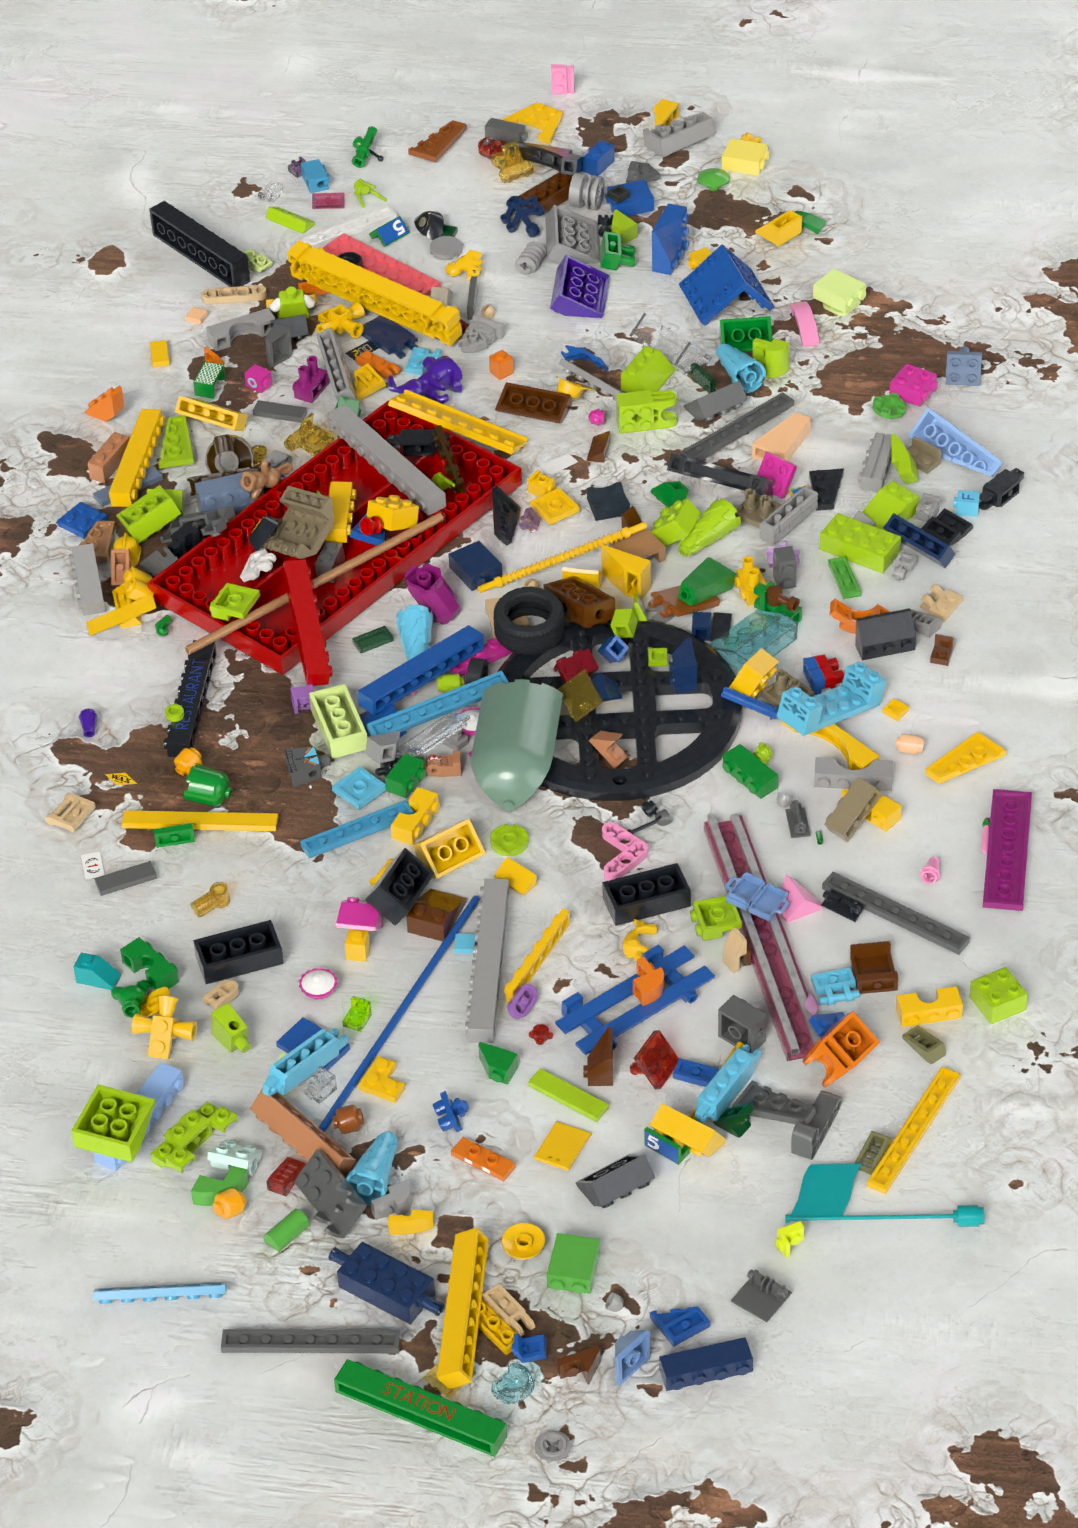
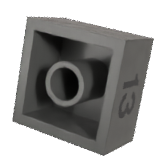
[718,995,766,1054]

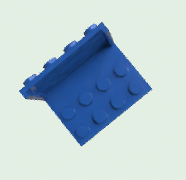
[679,244,775,326]

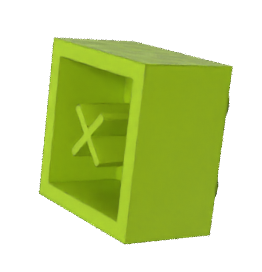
[651,498,701,547]
[969,967,1028,1024]

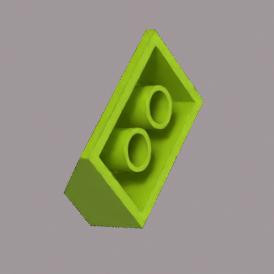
[621,346,675,392]
[116,485,181,544]

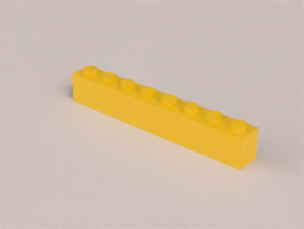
[109,409,166,507]
[437,1227,489,1390]

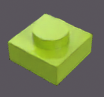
[648,648,667,667]

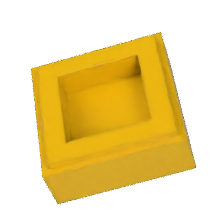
[882,698,909,721]

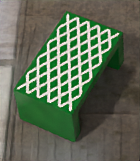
[193,362,226,398]

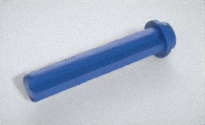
[721,687,778,720]

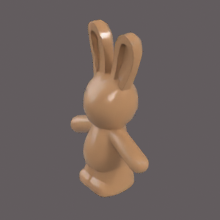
[240,460,293,500]

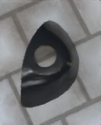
[414,211,444,240]
[248,515,281,551]

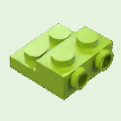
[210,583,260,621]
[690,896,742,941]

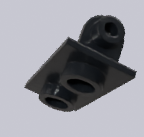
[821,889,865,922]

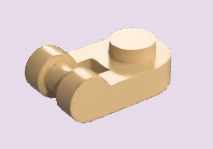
[203,979,239,1010]

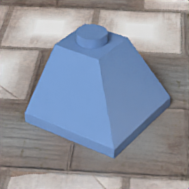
[615,1330,650,1386]

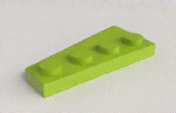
[159,415,194,469]

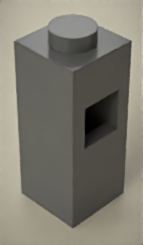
[485,118,527,145]

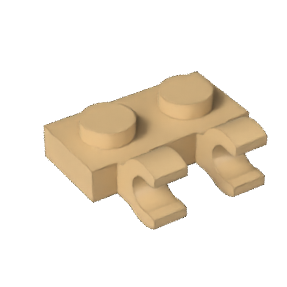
[920,584,963,622]

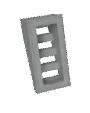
[911,609,941,638]

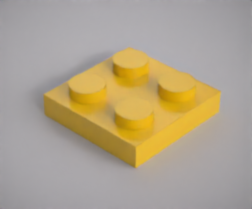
[530,488,579,525]

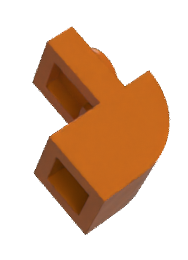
[632,956,664,1006]

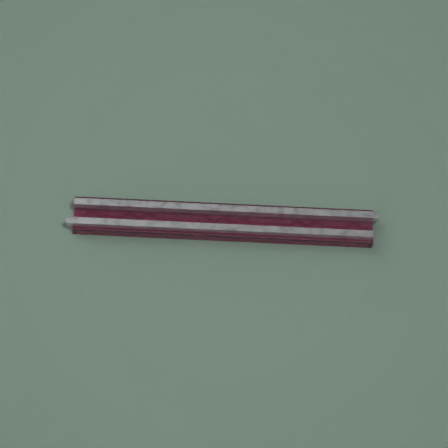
[704,813,822,1061]

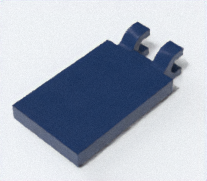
[361,316,419,359]

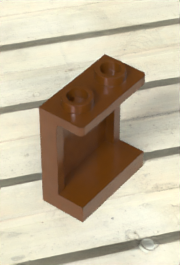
[850,941,898,994]

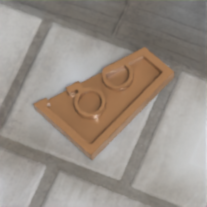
[78,521,116,562]

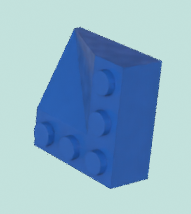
[652,203,689,275]

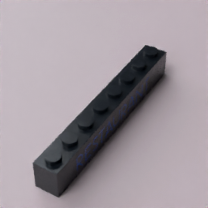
[164,640,217,757]

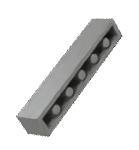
[316,327,358,401]

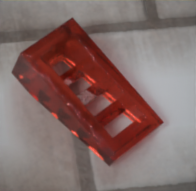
[266,1157,306,1197]

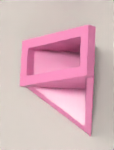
[779,874,822,923]

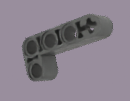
[791,1090,842,1160]

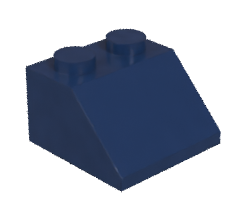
[668,638,697,694]

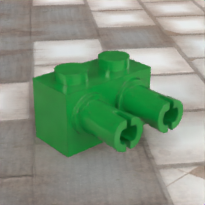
[600,231,635,270]

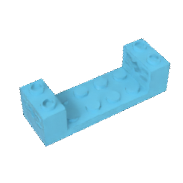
[777,662,886,736]

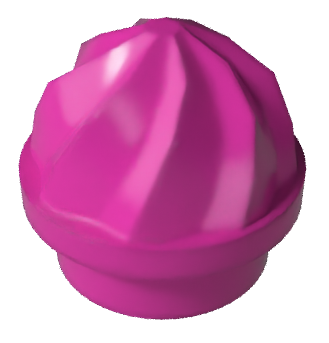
[588,408,604,426]

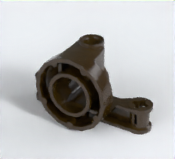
[187,434,271,496]

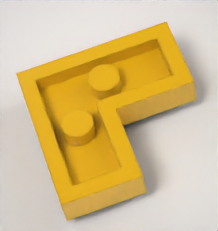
[358,1056,405,1103]

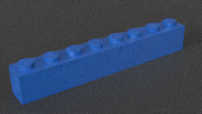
[358,625,484,715]

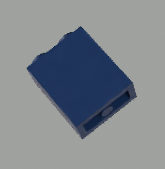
[448,541,502,591]

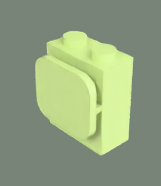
[813,269,866,316]

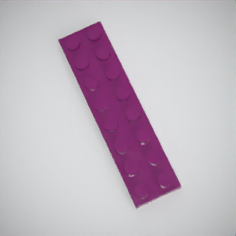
[982,789,1032,911]

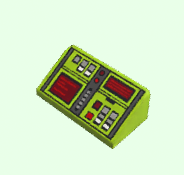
[633,593,647,621]

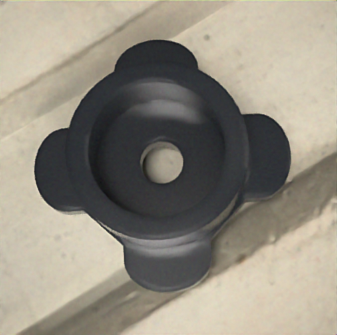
[640,798,658,818]

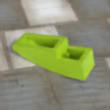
[891,434,919,484]

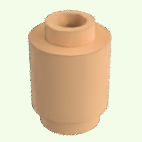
[896,733,924,755]

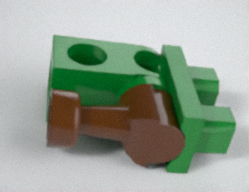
[754,581,802,630]

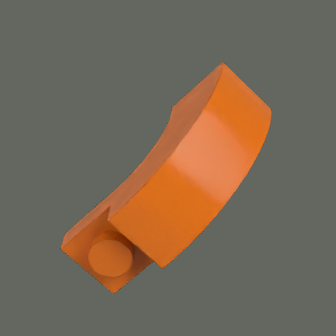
[829,598,890,634]

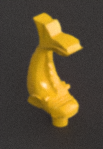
[622,919,657,961]

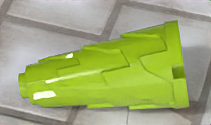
[678,498,741,557]

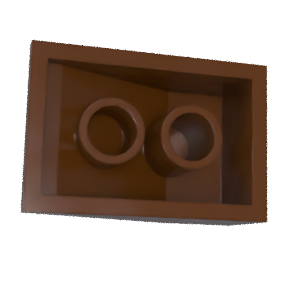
[406,888,467,942]

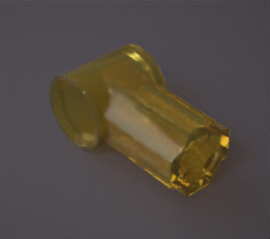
[190,882,230,917]

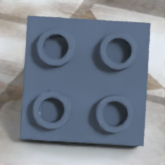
[945,346,982,386]

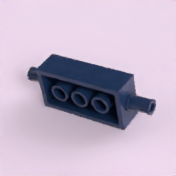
[328,1242,444,1325]

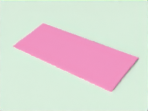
[804,992,819,1015]

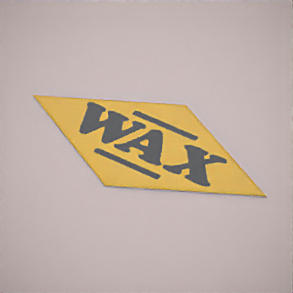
[105,773,137,785]

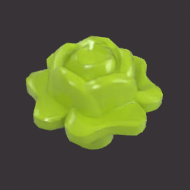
[753,742,773,765]

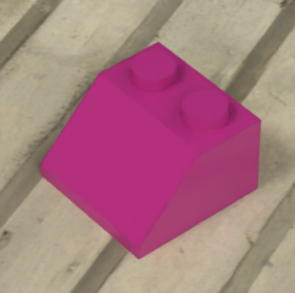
[336,897,383,931]

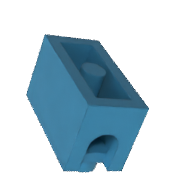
[301,159,330,194]

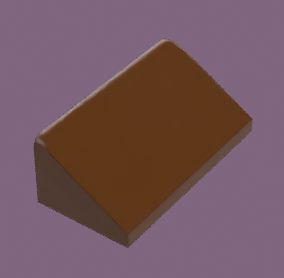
[587,431,610,463]

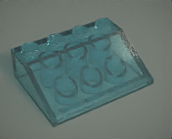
[709,610,798,672]

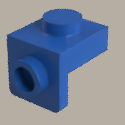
[511,1333,547,1363]

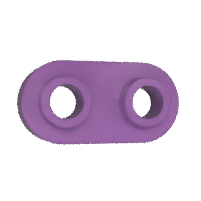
[507,984,538,1019]

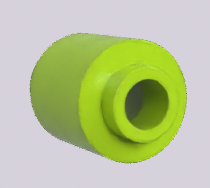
[437,673,464,694]

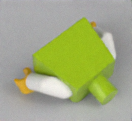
[266,286,318,319]

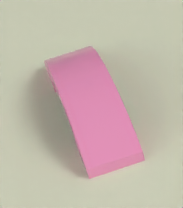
[789,301,819,347]

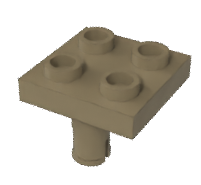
[735,488,781,529]
[761,669,814,709]

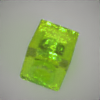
[342,996,372,1032]

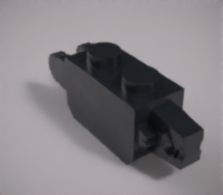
[387,429,450,456]
[979,468,1024,510]

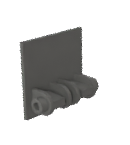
[731,1269,792,1322]

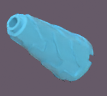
[716,344,766,393]
[396,605,433,660]
[346,1131,398,1206]

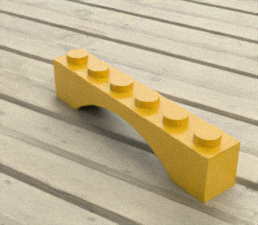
[781,720,880,770]

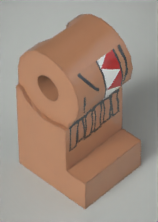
[426,750,461,777]

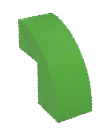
[191,1165,249,1206]

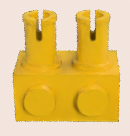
[734,556,767,607]

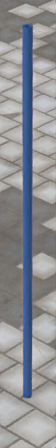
[318,896,480,1133]

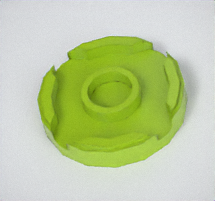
[490,824,529,856]

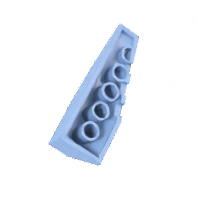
[908,408,1003,477]

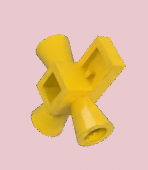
[316,302,365,339]
[132,995,197,1059]

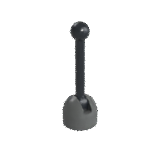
[627,809,672,835]

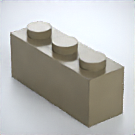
[824,777,882,842]

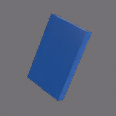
[276,1017,350,1075]

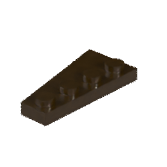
[432,425,464,494]

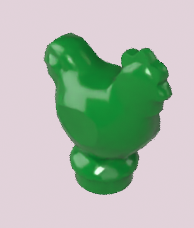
[111,980,151,1018]

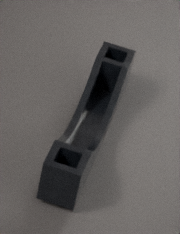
[667,453,774,496]

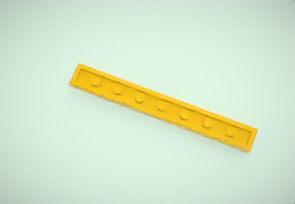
[122,810,278,831]
[867,1066,961,1194]

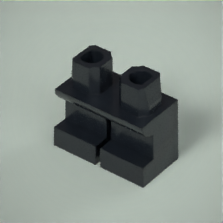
[167,523,201,559]

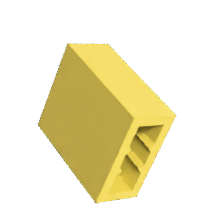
[722,138,770,176]

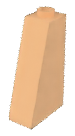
[752,413,811,461]

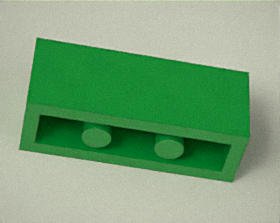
[722,744,778,799]

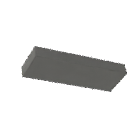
[467,276,478,320]
[253,400,307,423]
[94,861,157,896]

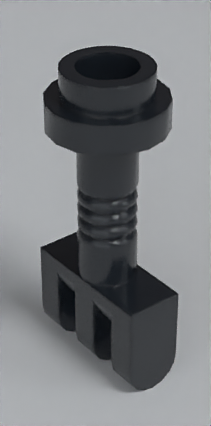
[598,215,613,238]

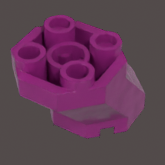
[404,563,460,625]

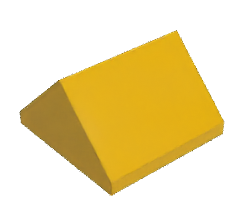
[562,567,603,590]

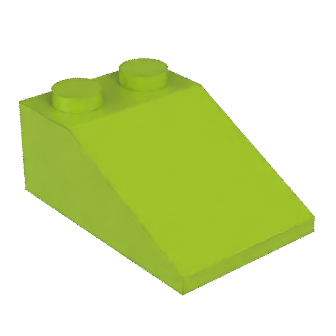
[862,480,919,531]

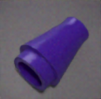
[79,708,98,737]

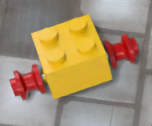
[360,495,423,535]

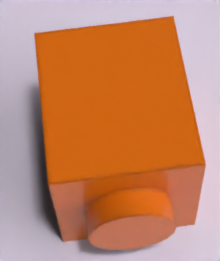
[489,349,513,380]

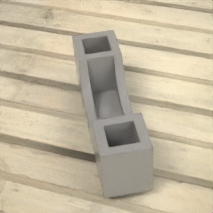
[206,308,275,351]
[814,757,893,791]

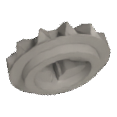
[535,1430,571,1464]

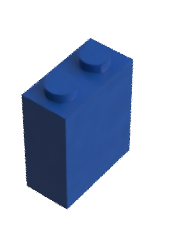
[605,180,654,216]

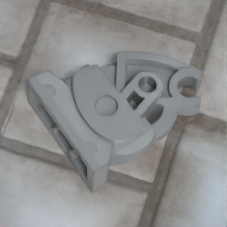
[458,314,505,352]

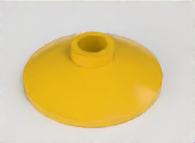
[139,987,170,1017]
[502,1223,545,1259]

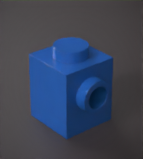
[597,635,629,663]

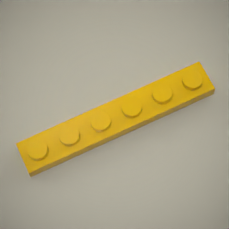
[504,908,570,1003]

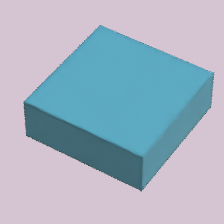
[454,934,475,953]

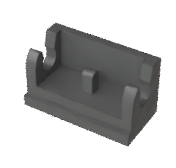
[140,547,178,579]

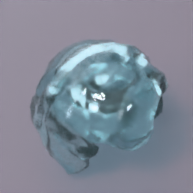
[491,1362,535,1405]

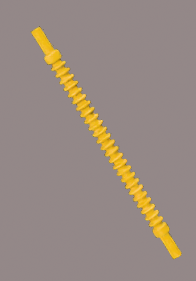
[477,522,647,593]

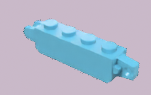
[262,1028,349,1097]
[695,1044,762,1124]

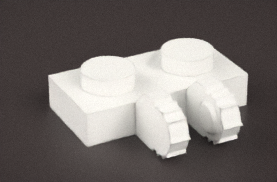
[240,549,277,582]

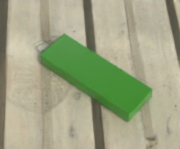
[828,556,861,599]

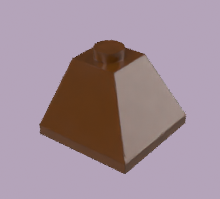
[583,1027,613,1086]

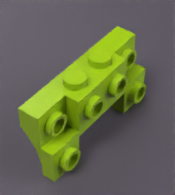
[150,1101,238,1173]

